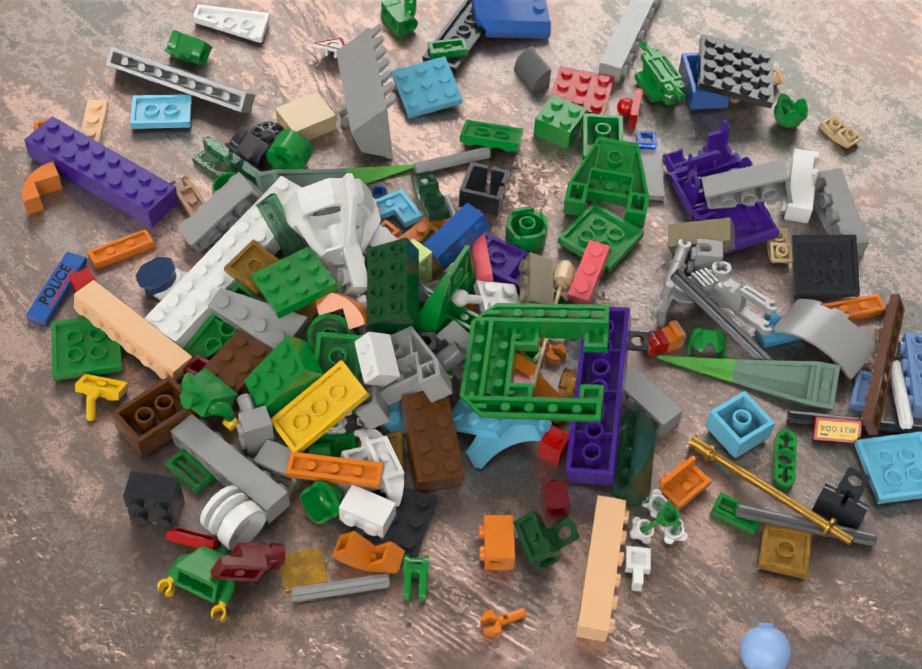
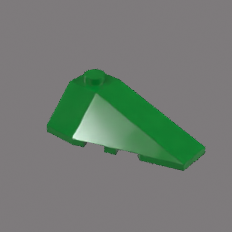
[183,282,267,359]

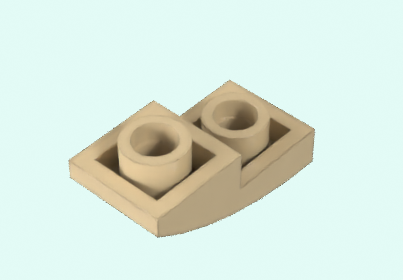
[818,114,863,148]
[766,228,792,263]

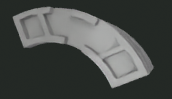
[772,299,878,379]

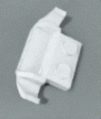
[340,428,405,507]

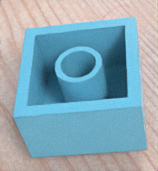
[705,391,775,459]

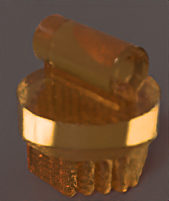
[558,368,577,394]

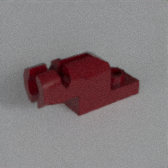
[210,542,286,582]

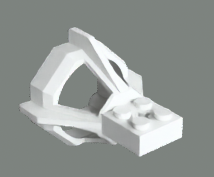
[283,173,381,298]

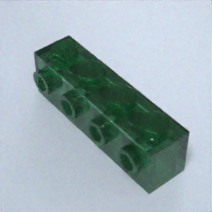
[613,410,657,508]

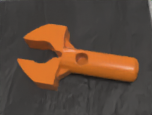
[539,338,567,365]
[480,608,527,637]

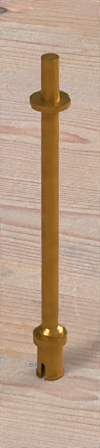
[688,435,854,546]

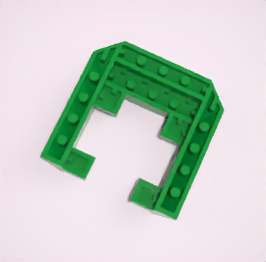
[460,303,610,422]

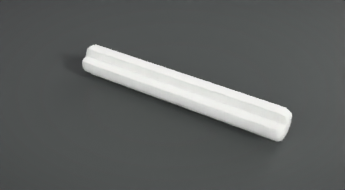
[890,360,914,429]

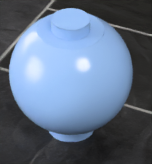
[739,623,792,669]

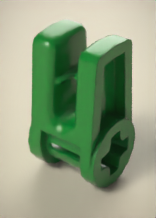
[403,555,429,602]

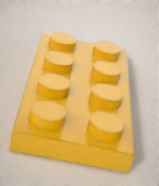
[270,360,370,453]

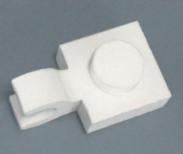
[625,546,651,592]

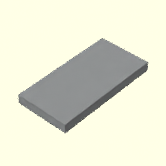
[623,136,664,201]

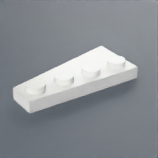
[193,5,270,43]

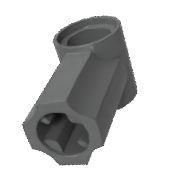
[436,341,467,371]

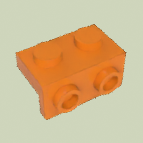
[659,456,712,511]

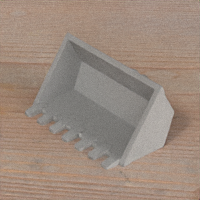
[336,24,397,159]

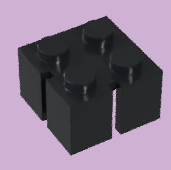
[459,162,510,216]
[123,471,185,527]

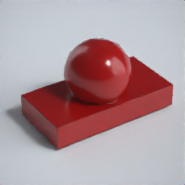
[617,88,643,129]

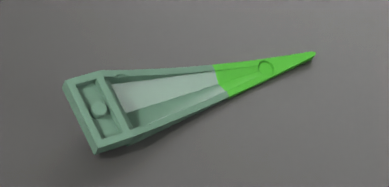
[255,164,415,194]
[657,355,840,411]

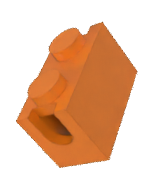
[478,515,515,570]

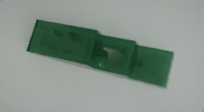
[411,171,450,222]

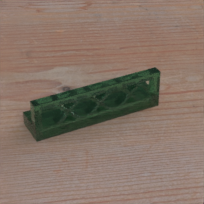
[193,135,260,186]
[256,193,306,257]

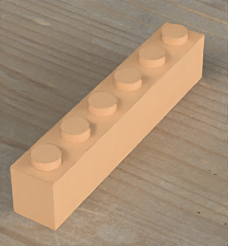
[74,280,192,381]
[576,495,629,642]

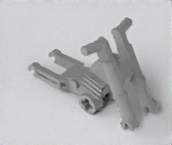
[657,239,778,336]

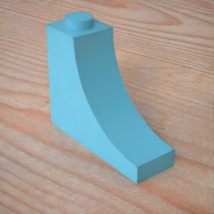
[466,419,552,469]

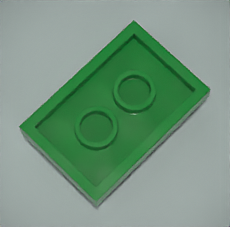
[459,119,524,152]

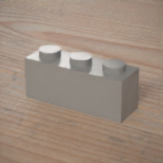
[623,367,683,437]

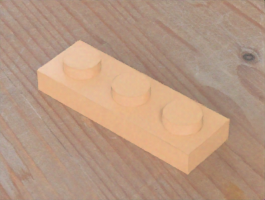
[81,100,109,144]

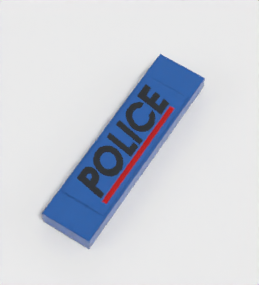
[26,252,87,325]

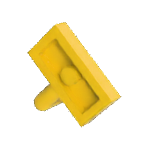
[75,374,128,421]

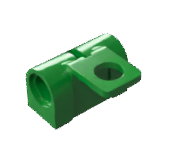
[381,0,418,37]
[164,29,213,66]

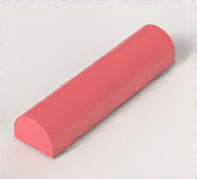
[470,209,493,282]

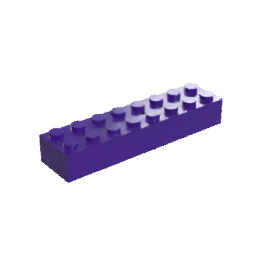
[24,116,179,228]
[566,307,631,486]

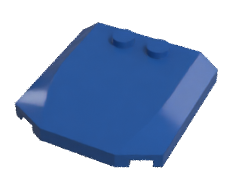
[471,0,551,39]

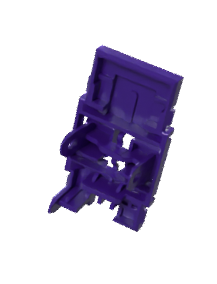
[662,119,780,255]

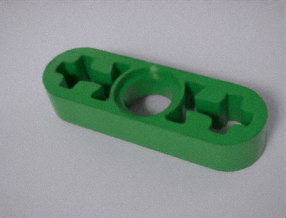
[772,429,797,492]

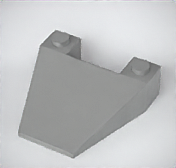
[355,326,453,430]

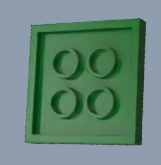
[558,202,644,274]
[251,246,339,319]
[51,317,123,381]

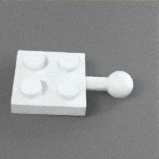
[452,280,519,313]

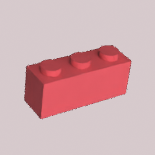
[568,240,610,304]

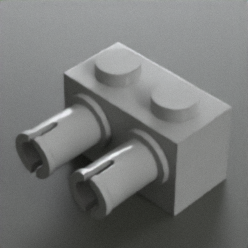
[236,394,275,457]

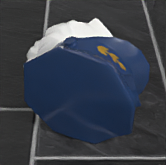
[135,257,187,301]

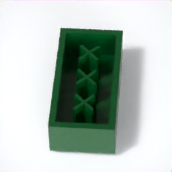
[367,237,419,334]

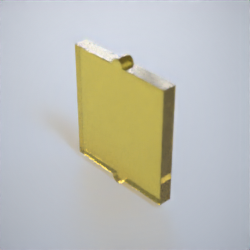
[279,547,328,593]

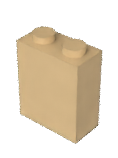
[275,92,338,140]

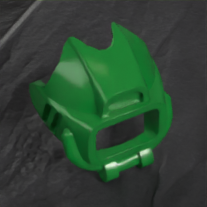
[686,327,726,359]

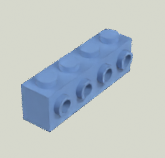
[897,333,922,418]

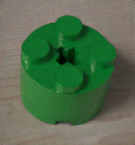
[266,130,313,170]
[505,207,548,253]
[306,313,352,354]

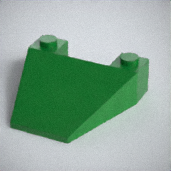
[563,137,649,228]
[414,245,475,345]

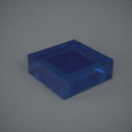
[635,130,657,150]

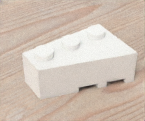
[781,149,819,223]

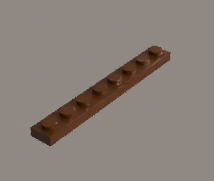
[861,294,905,435]

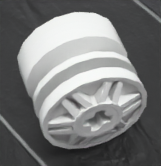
[200,485,266,551]

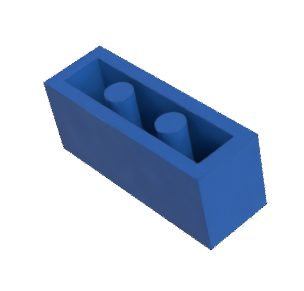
[423,202,490,270]

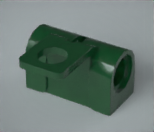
[513,510,579,569]

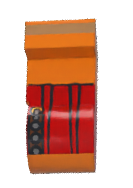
[640,320,686,356]

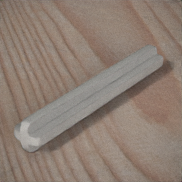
[415,147,491,174]
[292,573,390,602]

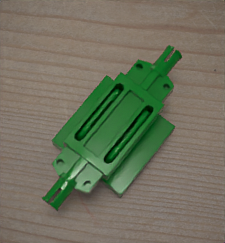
[634,41,686,105]

